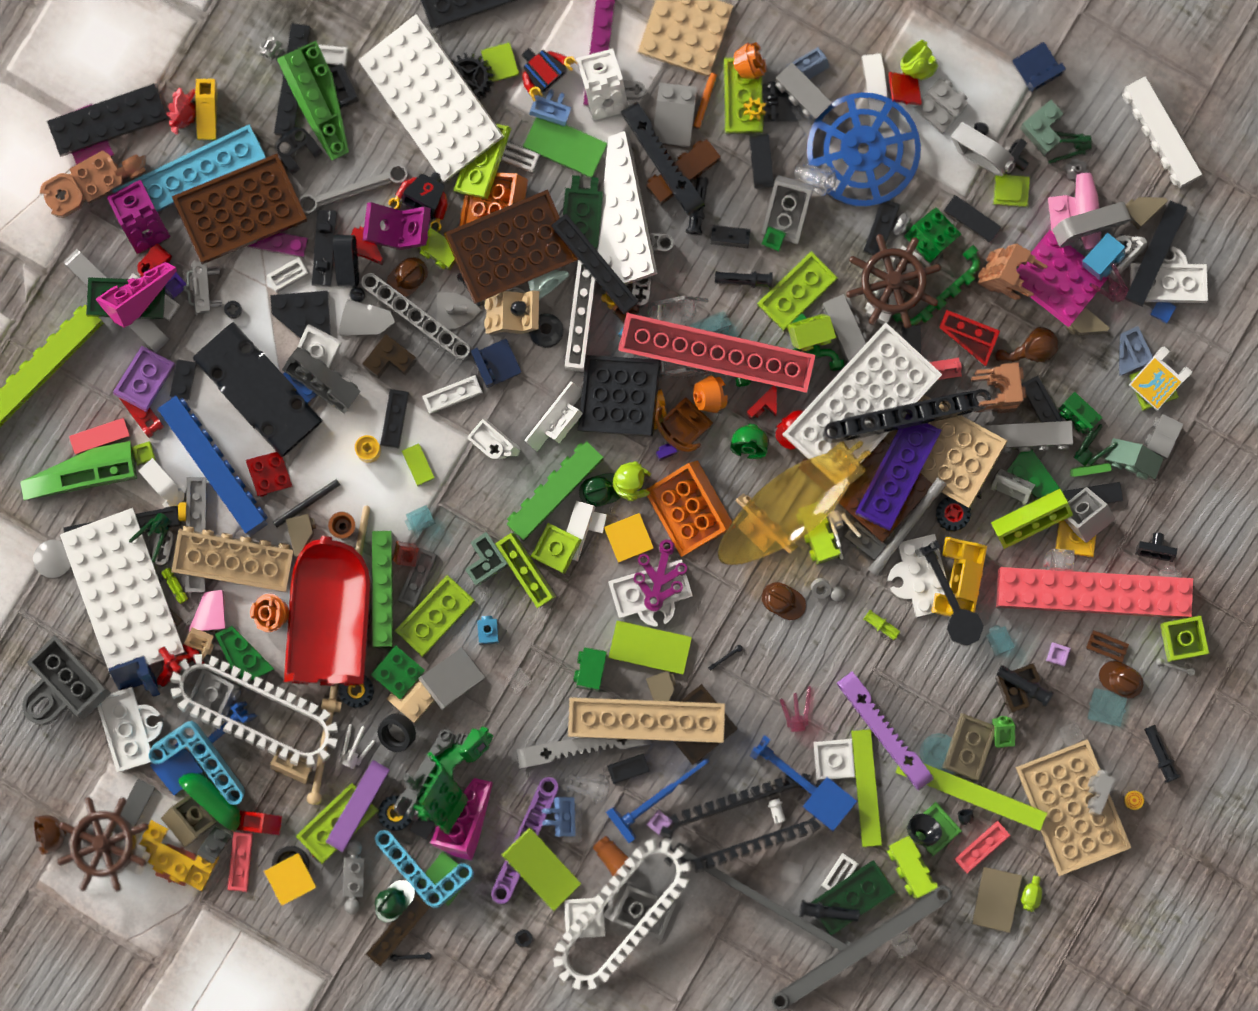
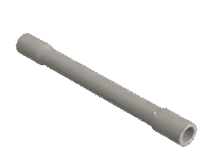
[868,477,947,576]

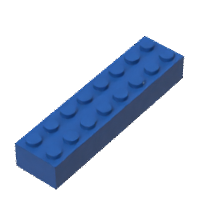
[157,396,268,537]

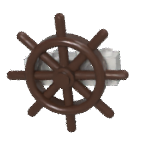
[846,234,941,328]
[57,797,151,892]

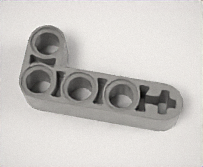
[1052,202,1132,247]
[632,233,674,309]

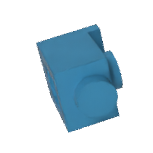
[477,616,499,644]

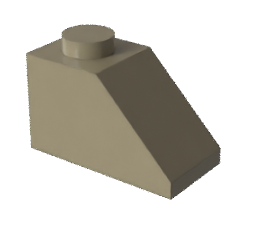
[1126,197,1168,230]
[1065,307,1110,336]
[286,514,316,558]
[646,671,677,701]

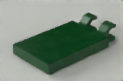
[563,175,603,249]

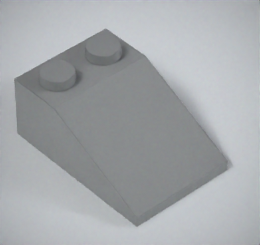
[654,82,697,147]
[761,175,815,244]
[604,883,676,940]

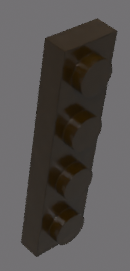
[366,894,430,967]

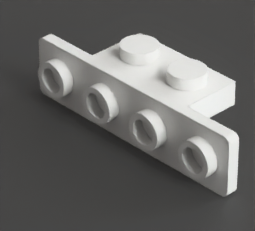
[525,382,583,451]

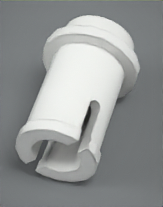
[767,798,786,824]

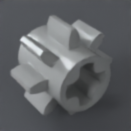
[259,37,283,60]

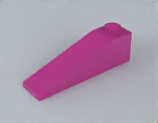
[96,262,177,328]
[431,778,493,861]

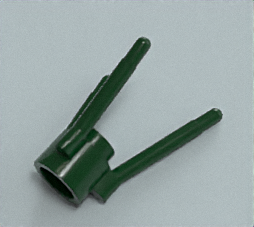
[1048,131,1092,164]
[1074,424,1117,466]
[129,513,170,562]

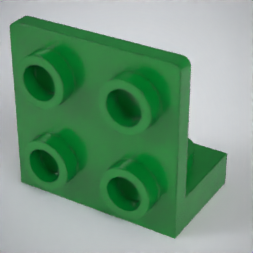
[904,207,961,263]
[1059,391,1103,435]
[371,646,425,699]

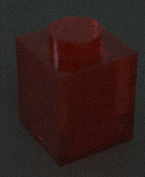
[393,541,419,567]

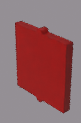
[888,72,922,106]

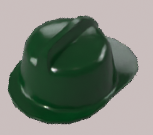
[579,473,621,507]
[375,880,415,922]

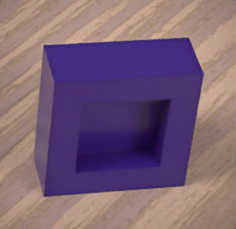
[165,272,187,299]
[656,443,677,461]

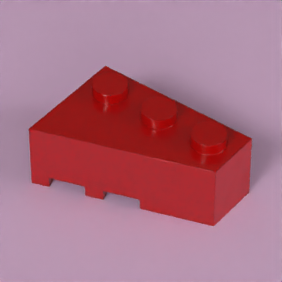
[939,310,1000,366]

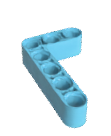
[148,721,245,805]
[375,830,474,908]

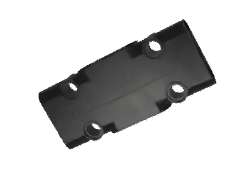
[193,322,323,457]

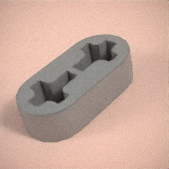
[623,81,645,100]
[152,531,175,566]

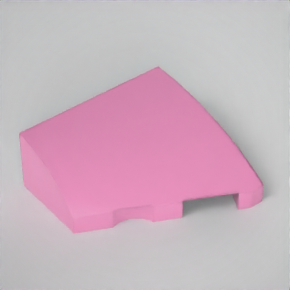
[189,590,226,632]

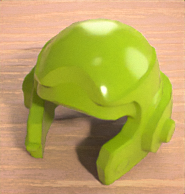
[900,39,938,80]
[613,461,651,502]

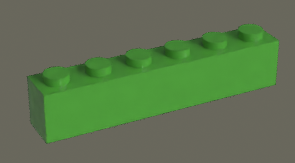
[507,441,603,542]
[372,531,393,648]

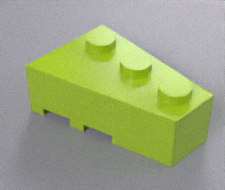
[796,501,841,565]
[887,836,938,898]

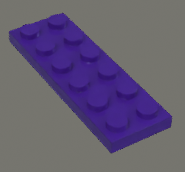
[855,414,941,531]

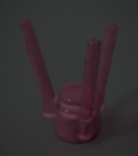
[1090,263,1129,302]
[780,686,811,732]

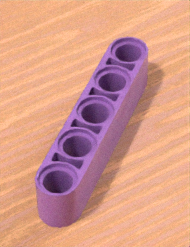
[326,760,390,852]

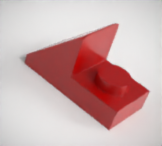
[746,385,777,420]

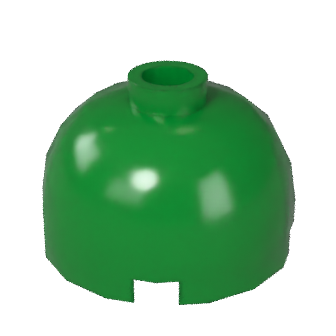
[730,424,769,459]

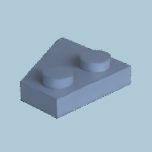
[1119,326,1153,376]

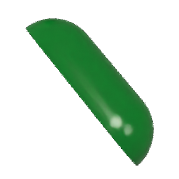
[178,773,241,832]

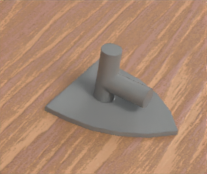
[437,292,481,330]

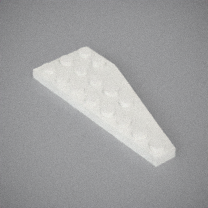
[598,131,657,285]

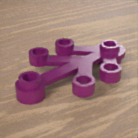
[634,539,687,611]

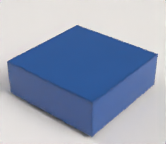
[1150,302,1177,324]

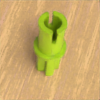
[863,610,900,640]

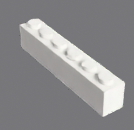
[1123,77,1202,189]
[565,260,596,372]

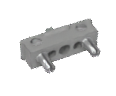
[184,260,222,316]

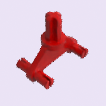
[157,644,206,687]

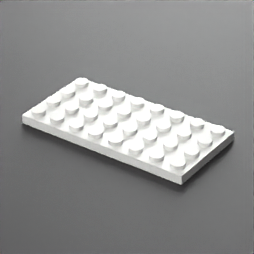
[358,14,504,182]
[782,323,942,487]
[60,508,185,679]

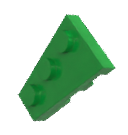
[1006,448,1063,499]
[215,626,275,686]

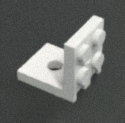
[576,49,628,121]

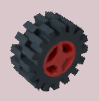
[935,497,971,532]

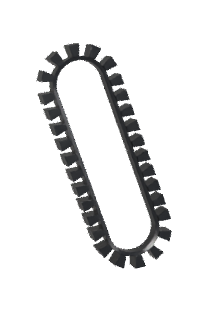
[658,773,822,874]

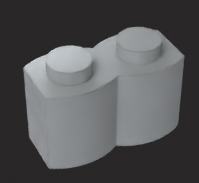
[1144,414,1183,460]

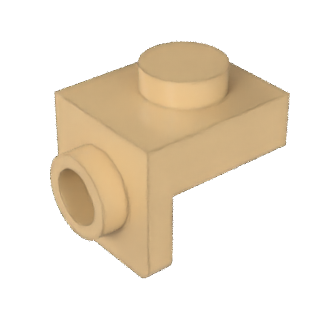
[184,627,214,660]

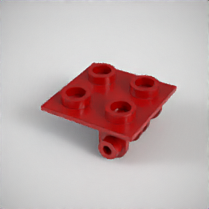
[245,452,293,497]

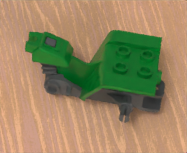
[394,726,494,834]

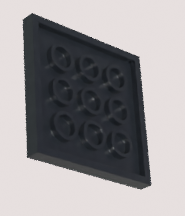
[578,355,661,436]

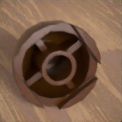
[34,815,67,855]

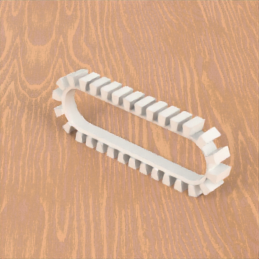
[171,654,338,767]
[553,838,692,990]

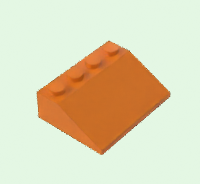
[459,173,528,226]
[646,460,735,557]

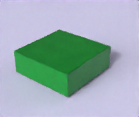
[761,226,786,251]

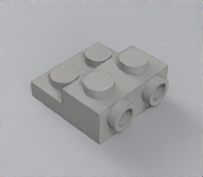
[914,78,968,134]
[189,669,241,721]
[1087,769,1115,816]

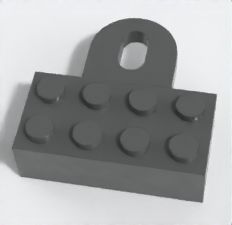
[22,635,111,725]

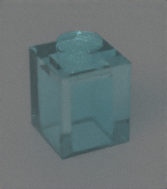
[405,505,435,534]
[986,625,1015,656]

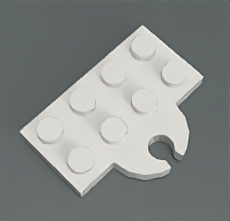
[1130,246,1208,303]
[887,534,946,618]
[608,560,693,627]
[97,687,163,773]

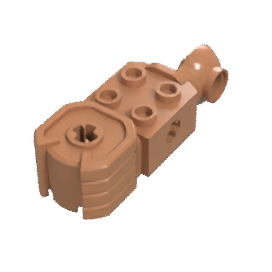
[40,151,146,218]

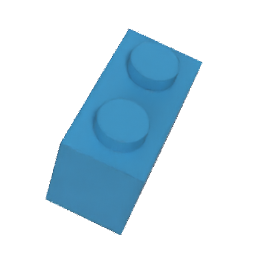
[1082,233,1126,280]

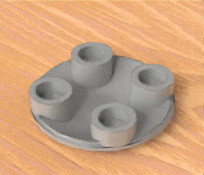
[33,540,71,578]

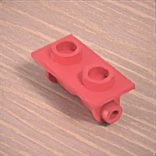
[929,358,962,380]

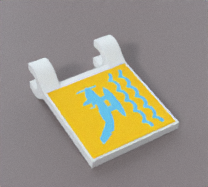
[1129,346,1192,410]

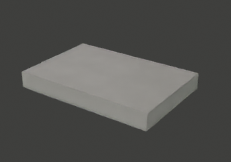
[419,648,485,709]

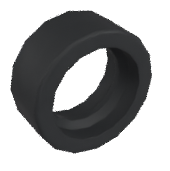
[377,713,416,752]
[272,846,310,870]

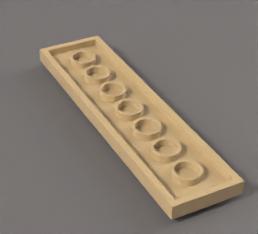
[568,698,725,743]

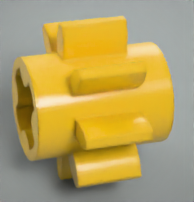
[743,97,766,121]

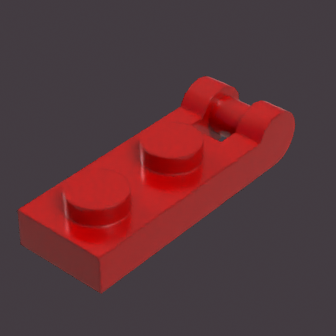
[119,398,164,438]

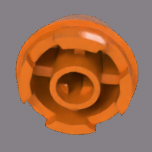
[733,42,767,79]
[693,375,728,413]
[250,594,289,632]

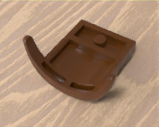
[655,397,713,452]

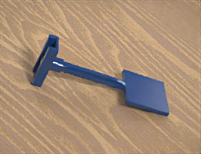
[150,701,257,796]
[750,735,857,831]
[606,758,710,843]

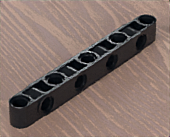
[822,389,991,443]

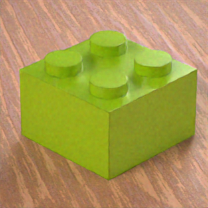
[787,314,836,351]
[1160,616,1209,662]

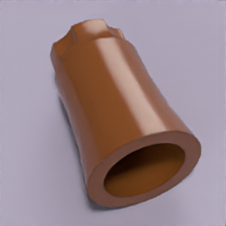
[328,512,355,539]
[593,836,631,877]

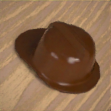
[386,257,428,297]
[762,582,806,620]
[1099,661,1144,699]

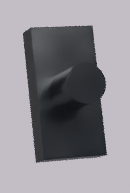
[1004,138,1029,174]
[1135,533,1178,562]

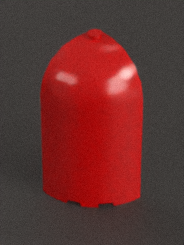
[284,536,370,686]

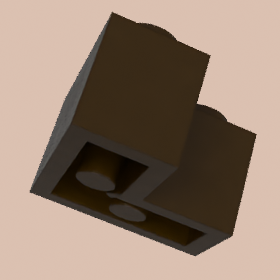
[362,334,417,379]
[996,663,1041,714]

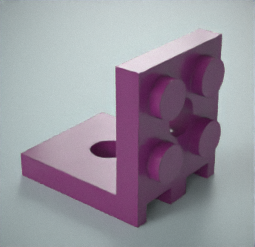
[107,179,171,254]
[363,202,431,250]

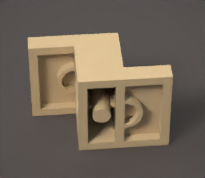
[484,290,539,335]

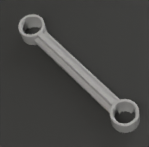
[299,164,408,215]

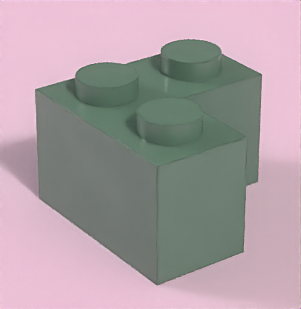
[1020,100,1063,157]
[1105,438,1164,480]
[465,532,508,587]

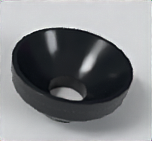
[529,313,563,348]
[907,813,942,846]

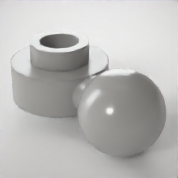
[811,578,845,602]

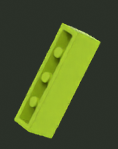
[991,489,1073,549]
[495,533,556,608]

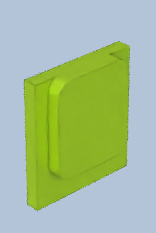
[481,42,519,82]
[993,175,1030,207]

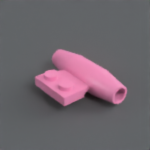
[1048,173,1101,251]

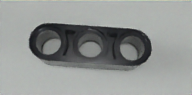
[749,133,774,189]
[333,234,360,287]

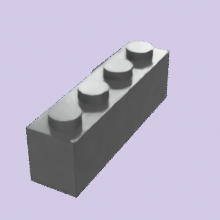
[282,347,361,414]

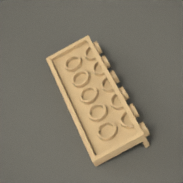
[171,526,293,592]

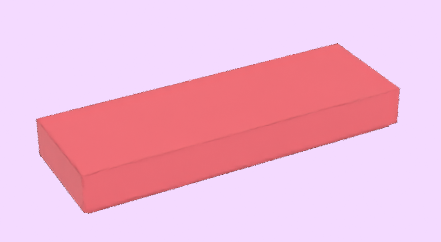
[69,418,130,455]
[954,821,1011,874]
[228,832,253,892]

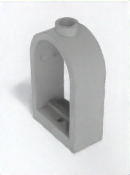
[951,122,1015,176]

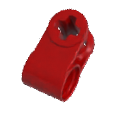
[137,243,172,277]

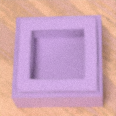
[1046,642,1071,667]
[646,809,671,837]

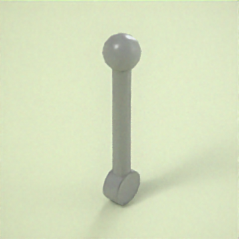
[1156,658,1195,676]

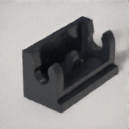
[330,63,359,109]
[711,225,751,248]

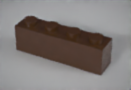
[647,139,721,206]

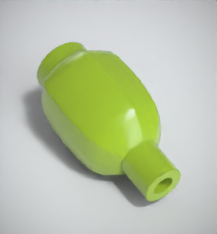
[1021,876,1042,912]

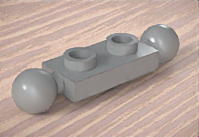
[342,840,364,914]

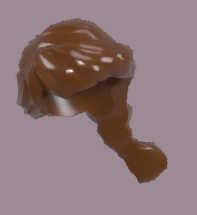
[996,327,1058,363]

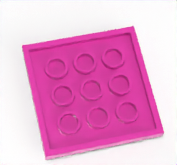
[1016,230,1110,327]

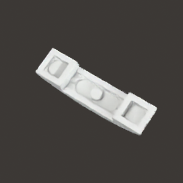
[862,54,890,129]

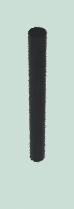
[273,479,340,528]

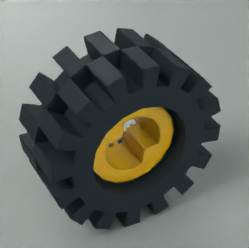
[339,675,374,708]
[378,795,412,831]

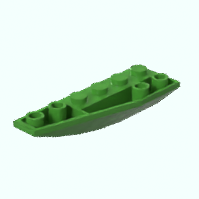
[277,41,349,160]
[20,441,137,501]

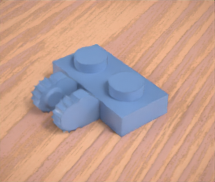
[529,89,571,126]
[542,797,575,837]

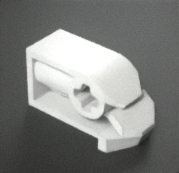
[1109,235,1147,280]
[467,419,521,459]
[138,458,187,508]

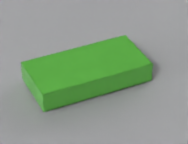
[1070,463,1111,477]

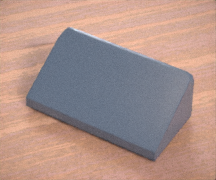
[786,47,830,79]

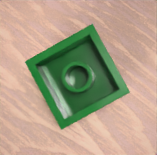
[573,647,607,692]

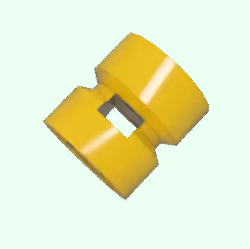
[355,435,381,463]

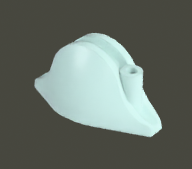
[528,270,569,299]

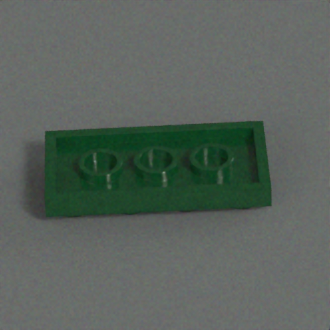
[86,277,166,319]
[810,860,895,936]

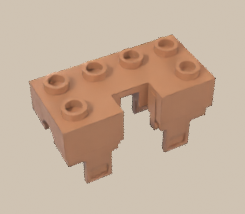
[977,243,1047,300]
[971,363,1026,414]

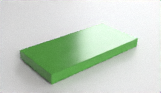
[523,117,607,178]

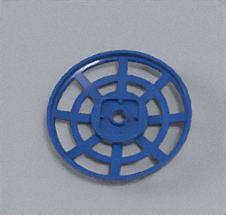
[807,93,921,207]

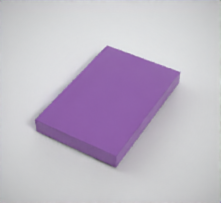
[113,346,175,412]

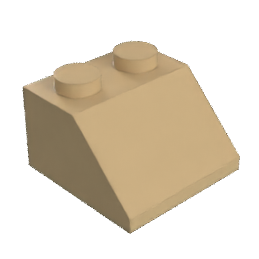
[386,677,435,724]

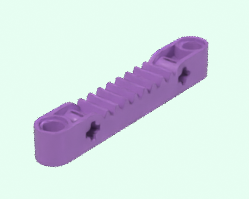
[837,671,934,791]
[491,777,559,904]

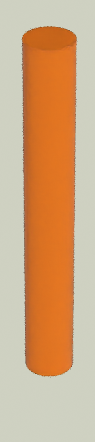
[693,73,717,129]

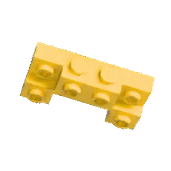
[932,537,987,617]
[139,820,220,891]

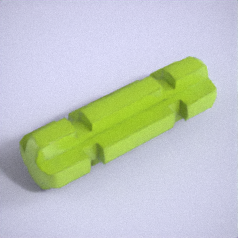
[162,568,188,604]

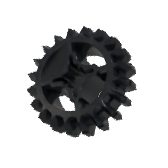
[451,53,494,101]

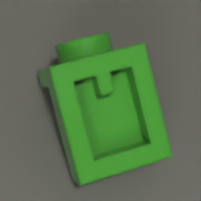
[992,716,1015,748]

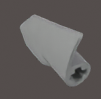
[339,299,395,335]

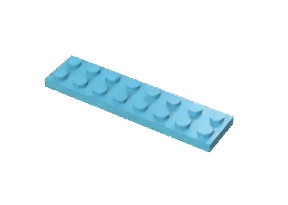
[112,124,266,212]

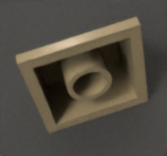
[161,795,218,848]

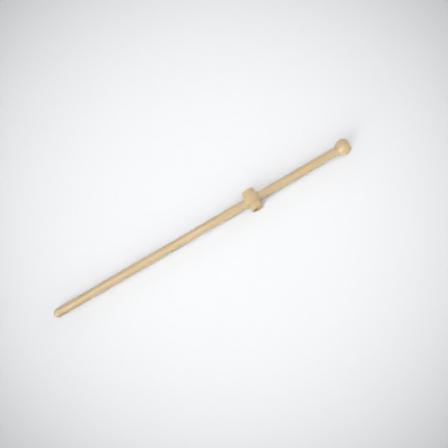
[307,506,370,805]

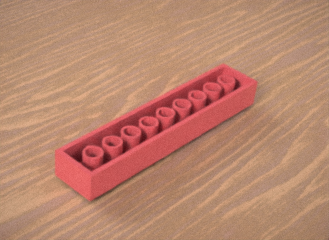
[618,313,815,393]
[996,567,1193,619]

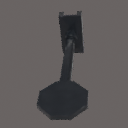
[915,540,984,646]

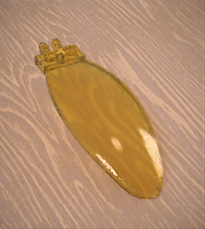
[718,441,871,565]

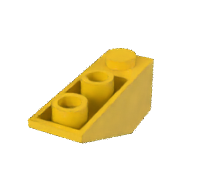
[195,79,217,140]

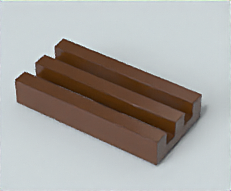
[1086,630,1129,663]

